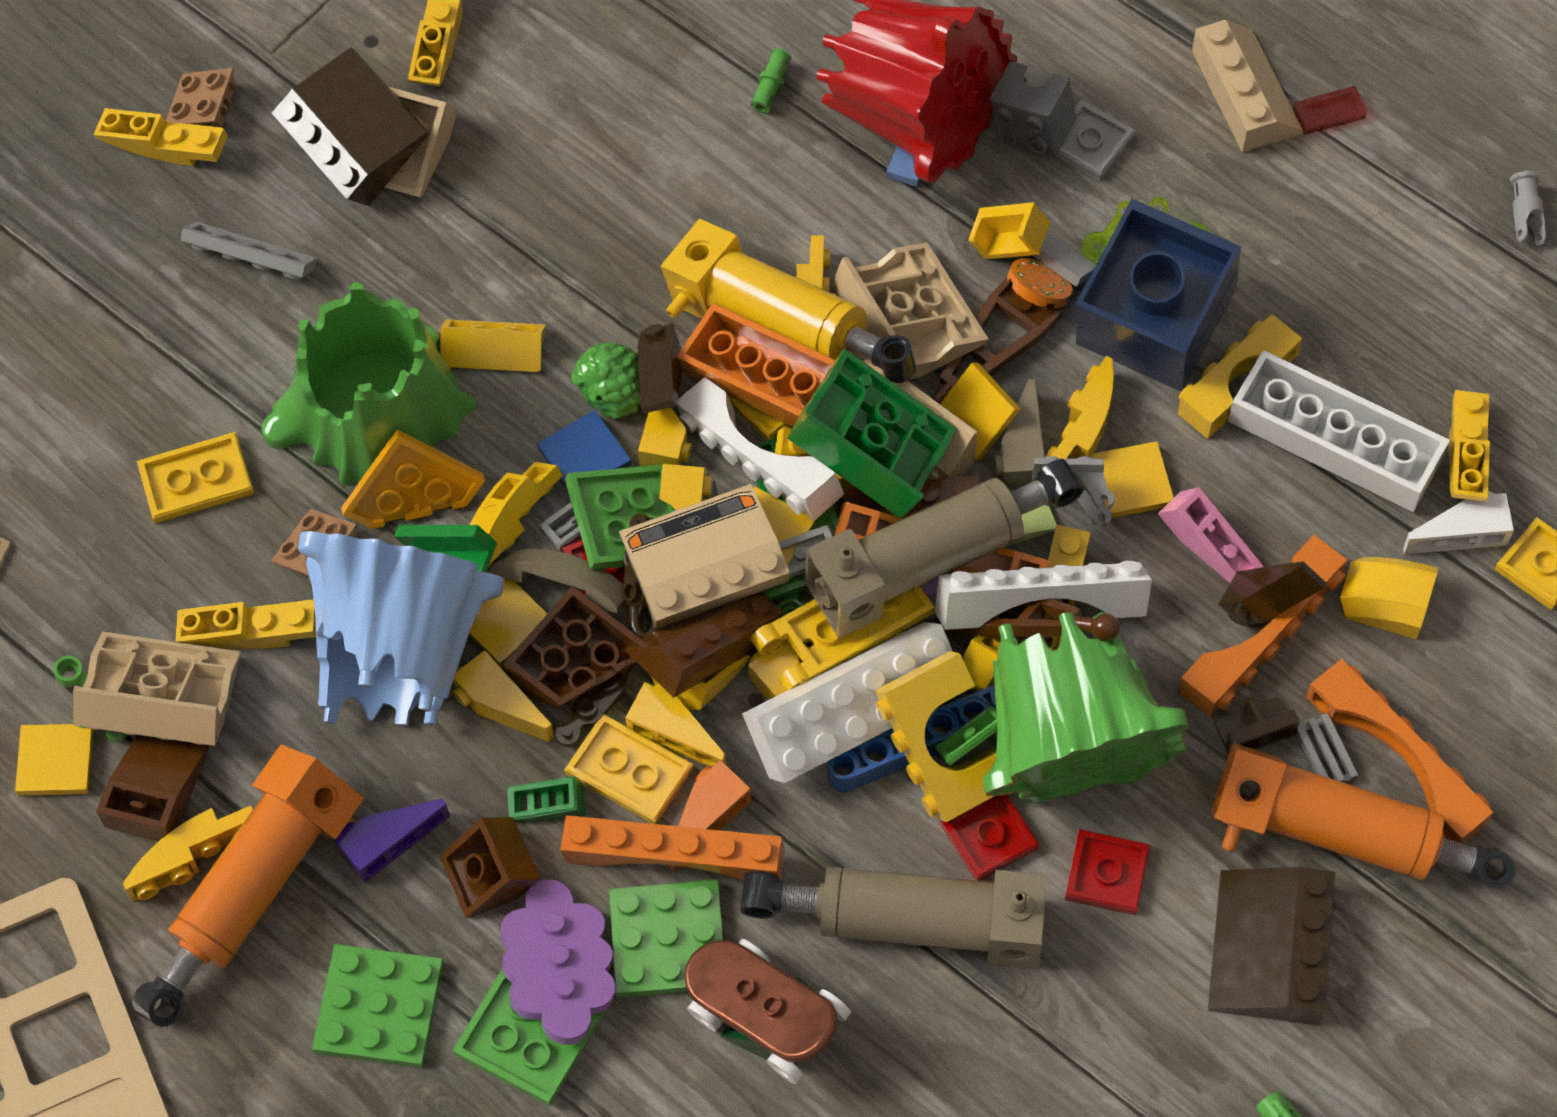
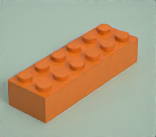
[676,303,835,426]

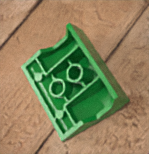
[787,348,956,518]

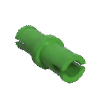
[750,48,792,114]

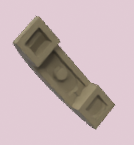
[490,549,626,613]

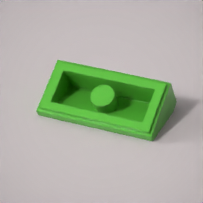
[935,706,998,766]

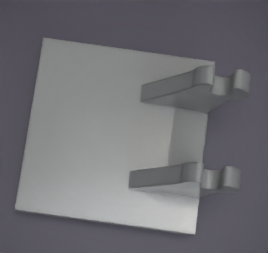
[1032,456,1115,526]

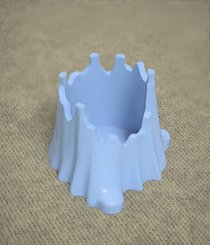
[298,531,504,726]

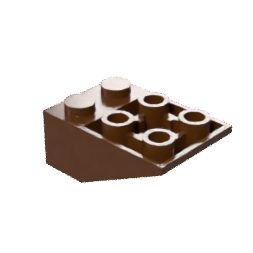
[96,735,208,841]

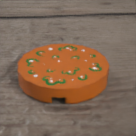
[1007,258,1073,308]

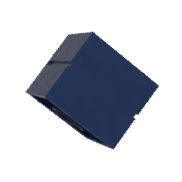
[1075,199,1241,392]

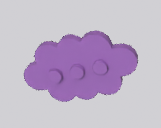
[501,880,615,1045]

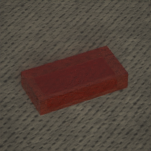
[1293,86,1367,135]

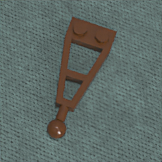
[931,277,1062,404]
[936,599,1120,642]

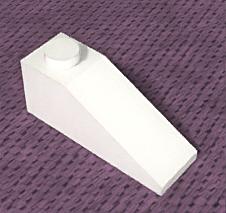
[1403,491,1514,554]

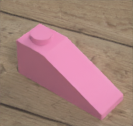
[1158,487,1263,583]

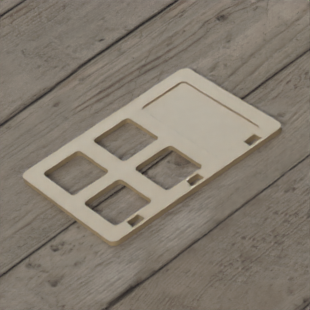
[0,878,169,1117]

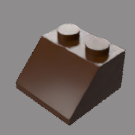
[440,817,540,918]

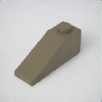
[994,379,1045,488]

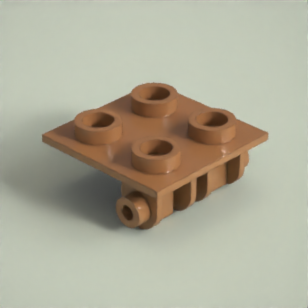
[166,68,237,128]
[271,509,359,584]

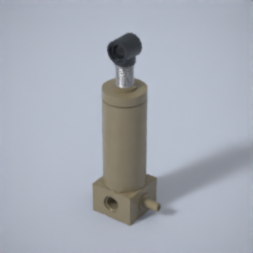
[805,459,1084,639]
[740,866,1047,969]

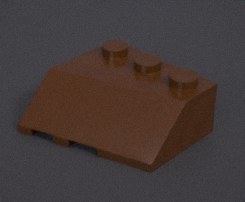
[504,586,641,708]

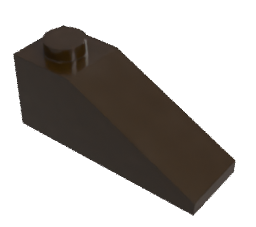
[637,323,683,414]
[1218,561,1327,626]

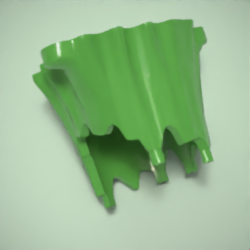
[261,282,477,485]
[982,612,1189,804]

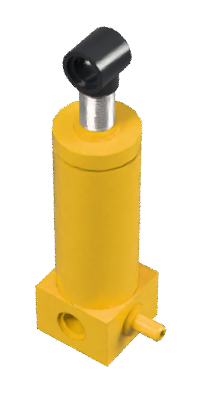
[661,218,916,383]

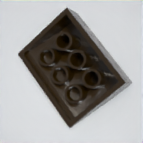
[272,47,430,206]
[1207,867,1335,1026]

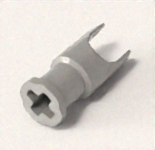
[1510,170,1546,246]

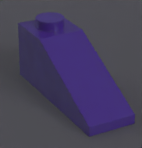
[334,799,450,883]

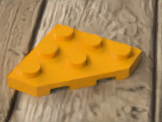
[341,429,485,529]

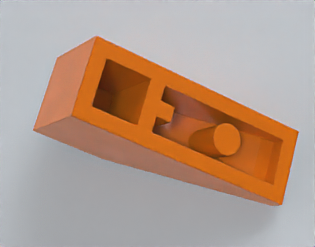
[668,760,752,873]

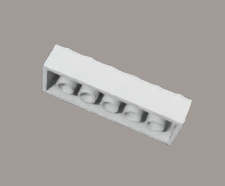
[1228,350,1450,512]
[742,622,953,783]

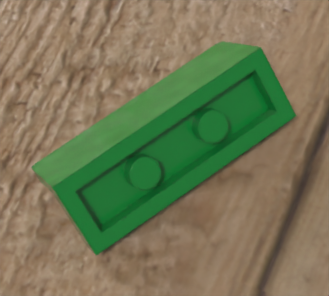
[394,525,497,573]

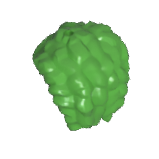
[571,342,641,419]

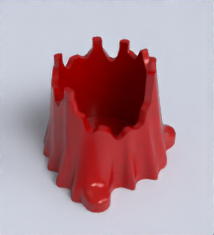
[816,0,1017,183]

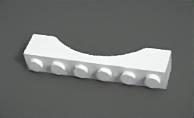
[676,377,844,521]
[935,561,1152,630]

